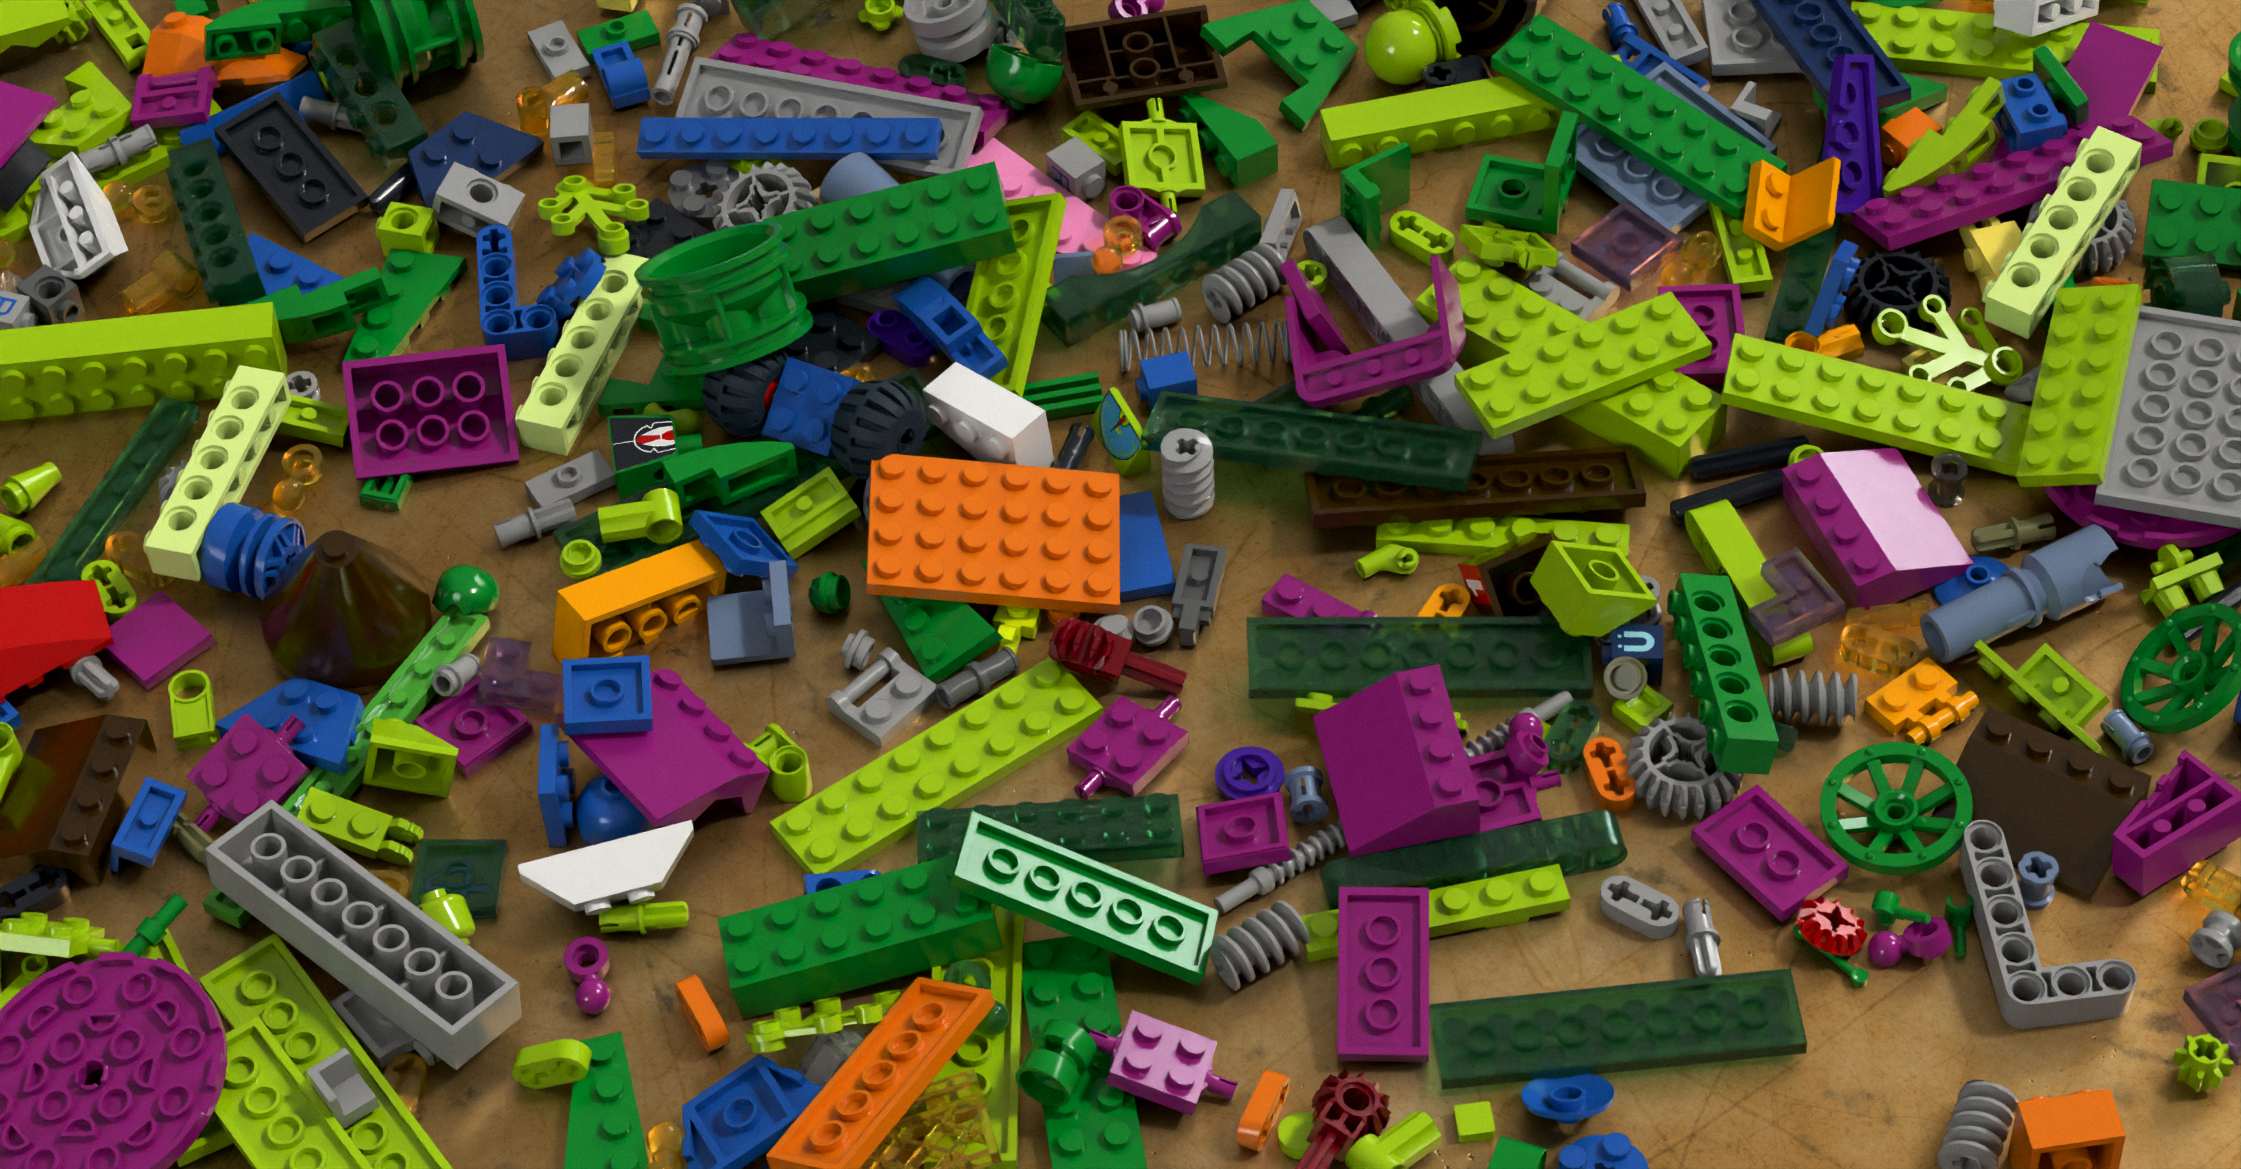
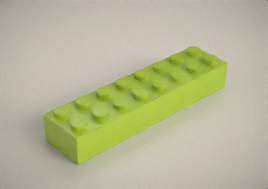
[1415,254,1728,480]
[0,302,287,421]

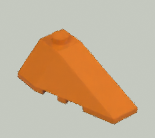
[142,12,308,88]

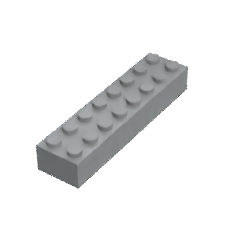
[205,799,522,1070]

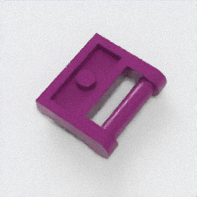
[130,65,218,129]

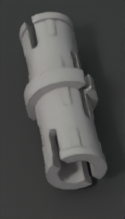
[76,124,158,175]

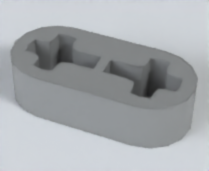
[1600,875,1680,940]

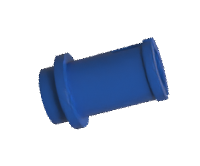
[1602,3,1639,48]

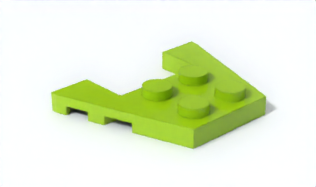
[14,61,133,157]

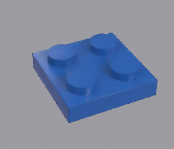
[1804,240,1861,337]
[688,510,799,580]
[562,655,653,735]
[538,724,577,847]

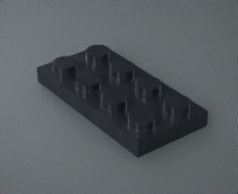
[214,91,369,243]

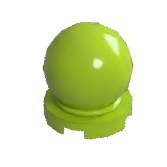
[1363,0,1462,86]

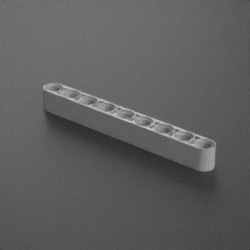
[1303,215,1515,456]

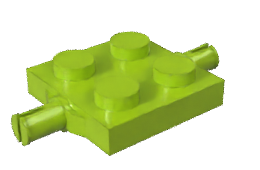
[1118,98,1206,216]
[1458,219,1559,271]
[0,912,120,958]

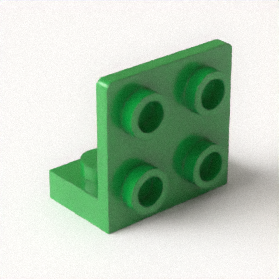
[1340,142,1411,253]

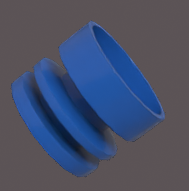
[200,502,306,601]

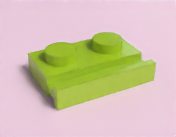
[760,466,862,560]

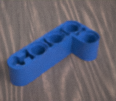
[476,225,561,362]

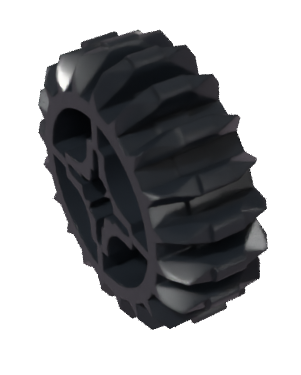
[1842,247,1952,339]

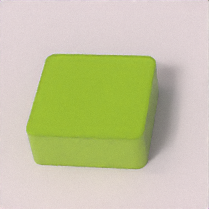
[1453,1101,1495,1143]

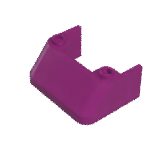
[1284,255,1466,408]

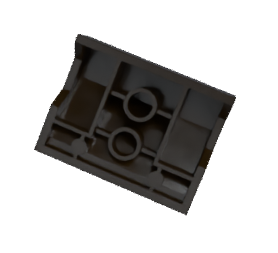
[1056,5,1228,112]
[1931,707,2152,901]
[0,714,158,887]

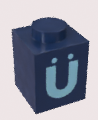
[1601,625,1664,686]

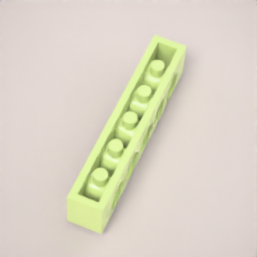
[1982,126,2142,339]
[515,253,649,456]
[143,365,292,581]

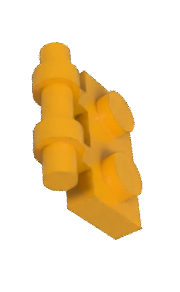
[1864,657,1979,745]

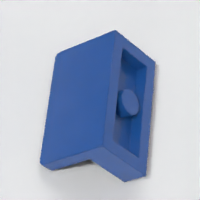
[109,777,187,873]

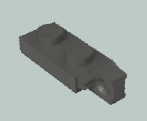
[1171,543,1228,647]

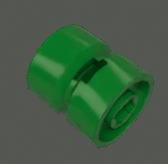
[1015,1019,1097,1107]

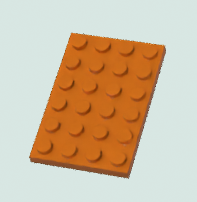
[865,454,1120,614]

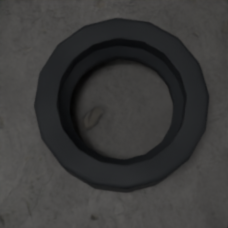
[0,139,53,213]

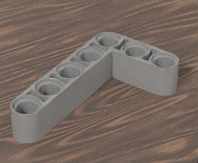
[1959,820,2138,1029]

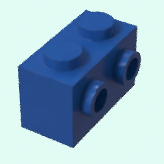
[1993,73,2068,153]

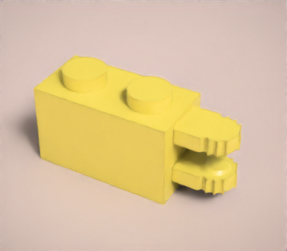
[1959,216,2022,295]

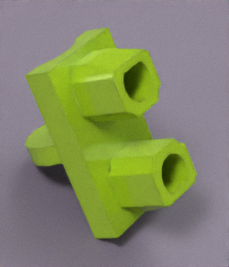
[2139,544,2224,619]

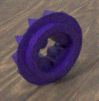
[1215,746,1285,801]

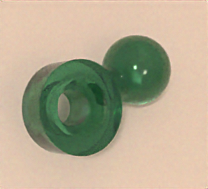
[943,960,1009,1036]

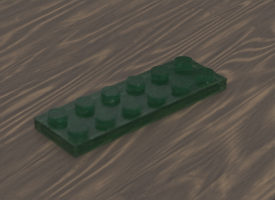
[916,793,1184,864]

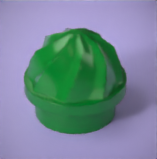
[808,572,851,614]

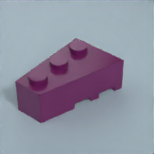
[2112,749,2241,896]

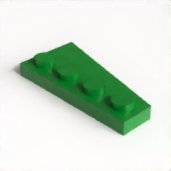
[343,249,468,362]
[564,1032,650,1169]

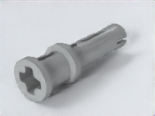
[651,3,708,105]

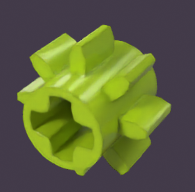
[53,0,93,44]
[2173,1033,2234,1092]

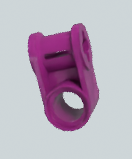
[1109,185,1182,253]

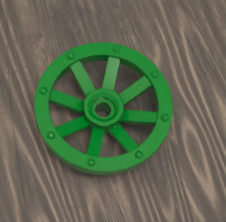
[2121,603,2241,734]
[1820,742,1973,875]

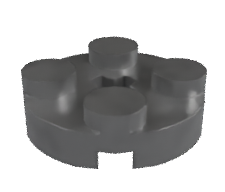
[668,159,738,228]

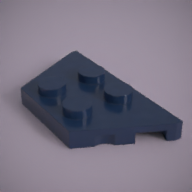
[407,111,544,226]

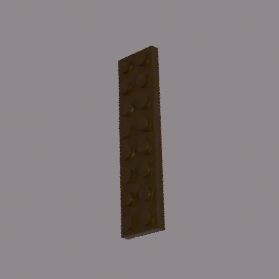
[1304,446,1646,529]

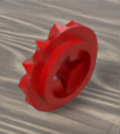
[1796,896,1868,956]

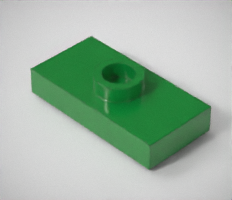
[576,9,661,64]
[2033,44,2089,126]

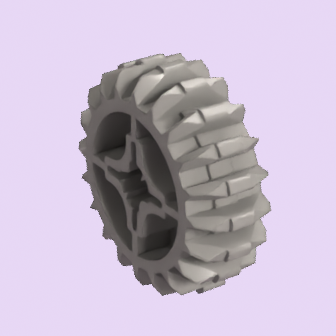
[712,161,817,231]
[2026,200,2136,277]
[1626,711,1745,821]

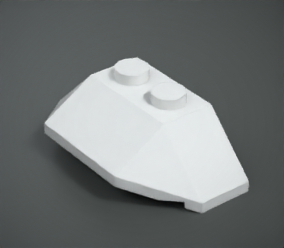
[29,151,129,280]
[518,820,694,915]

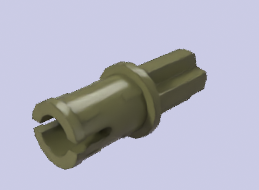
[1970,513,2056,553]

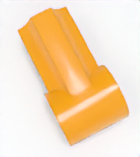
[1785,324,1864,361]

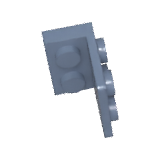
[707,560,796,666]

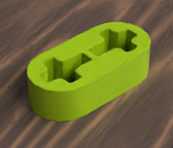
[1389,210,1455,266]
[81,560,139,625]
[512,1039,592,1089]

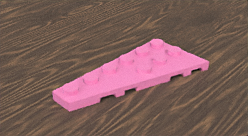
[967,137,1158,291]

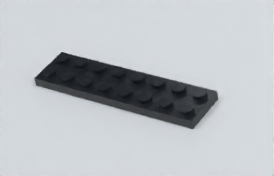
[623,198,883,378]

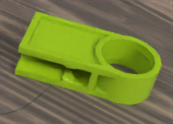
[168,669,218,751]

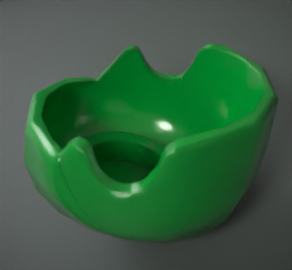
[431,564,501,616]

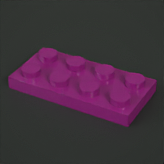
[1337,887,1429,1062]

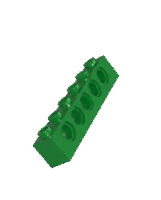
[1667,573,1779,775]

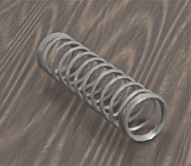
[1118,320,1293,373]

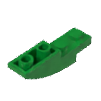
[204,0,352,62]
[241,266,391,344]

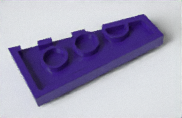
[1822,54,1884,215]

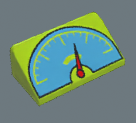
[1091,386,1151,477]

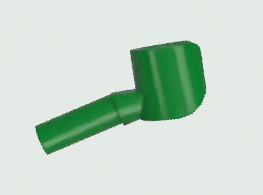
[1871,890,1931,926]
[1944,894,1973,957]

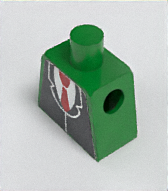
[607,414,703,501]

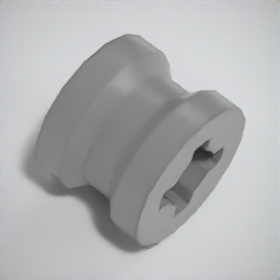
[2189,910,2241,968]

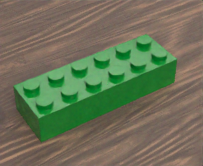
[763,161,1017,304]
[717,853,1004,1020]

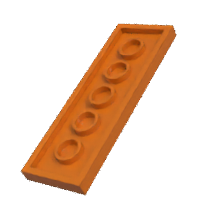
[765,976,996,1169]

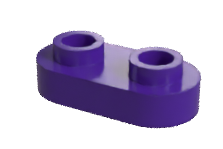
[867,310,937,368]

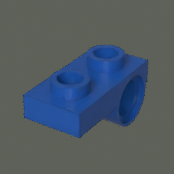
[591,40,651,109]

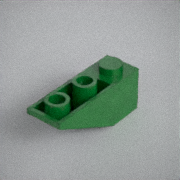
[1177,93,1278,188]

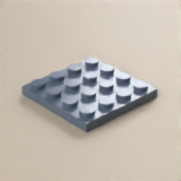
[1576,61,1778,241]

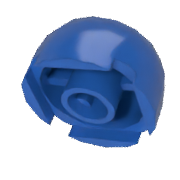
[576,772,663,846]

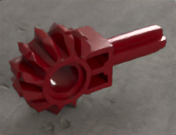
[1048,618,1187,695]
[1294,1069,1391,1169]

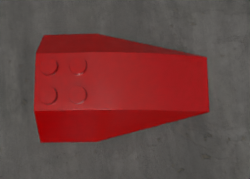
[0,580,114,705]

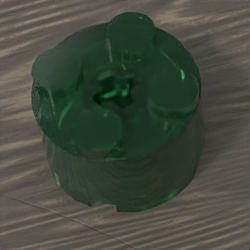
[2143,252,2231,318]

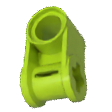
[742,723,813,803]

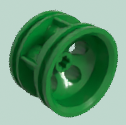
[349,0,484,93]
[634,222,814,375]

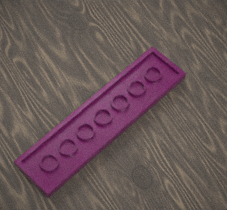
[709,33,1014,146]
[1852,116,2174,251]

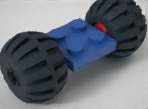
[702,348,926,481]

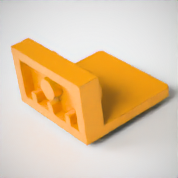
[1742,156,1841,252]

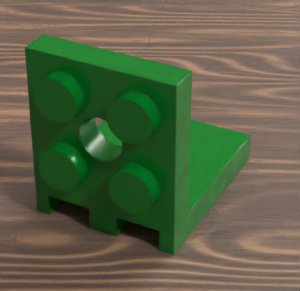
[1465,111,1579,235]

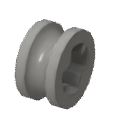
[286,371,321,400]

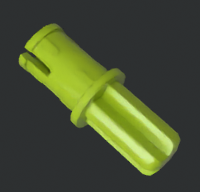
[599,901,689,934]

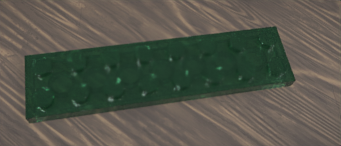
[1141,391,1483,492]
[1246,616,1594,699]
[1429,968,1807,1090]

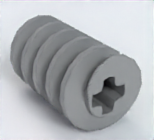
[1201,243,1288,323]
[1160,428,1215,520]
[1767,668,1858,727]
[1210,900,1310,991]
[1937,1079,2019,1169]

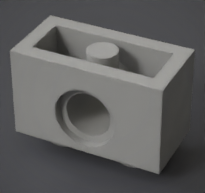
[432,161,525,238]

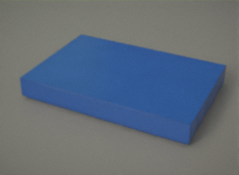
[1120,491,1176,602]

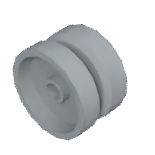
[903,0,998,65]

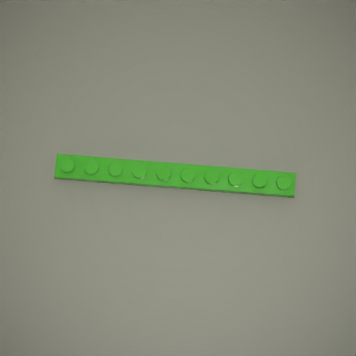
[202,604,491,929]

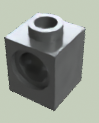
[16,264,85,326]

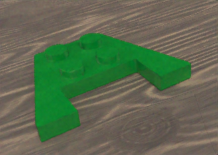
[1200,0,1359,132]
[597,303,707,415]

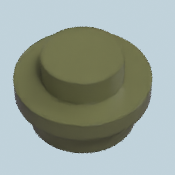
[1604,656,1648,699]

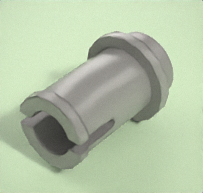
[1128,297,1182,335]
[432,653,482,697]

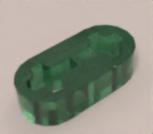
[898,54,968,91]
[1544,700,1600,774]

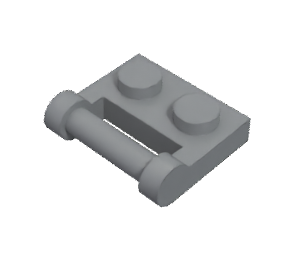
[1520,250,1620,323]
[825,647,938,748]

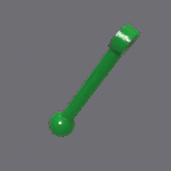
[1793,923,1869,988]

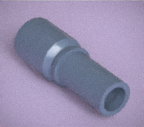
[820,152,976,303]
[1920,524,2124,664]

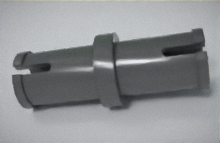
[935,647,1020,709]

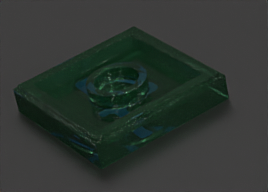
[410,839,509,919]

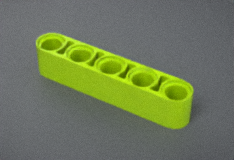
[1685,499,1813,667]

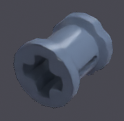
[1284,766,1329,824]
[2017,851,2059,910]

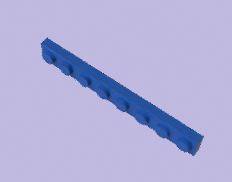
[636,117,943,160]

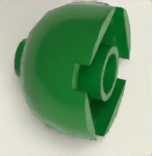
[985,44,1064,110]

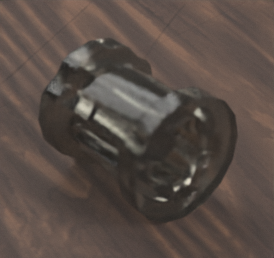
[1927,453,1968,508]

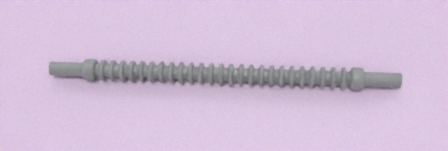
[1214,690,1574,914]

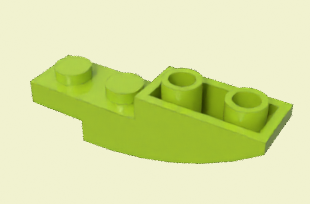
[1882,76,2006,198]

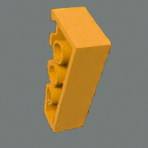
[551,539,727,664]

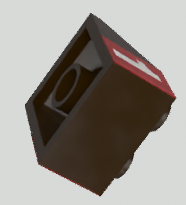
[1458,532,1558,644]

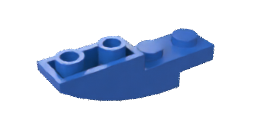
[892,275,1009,380]

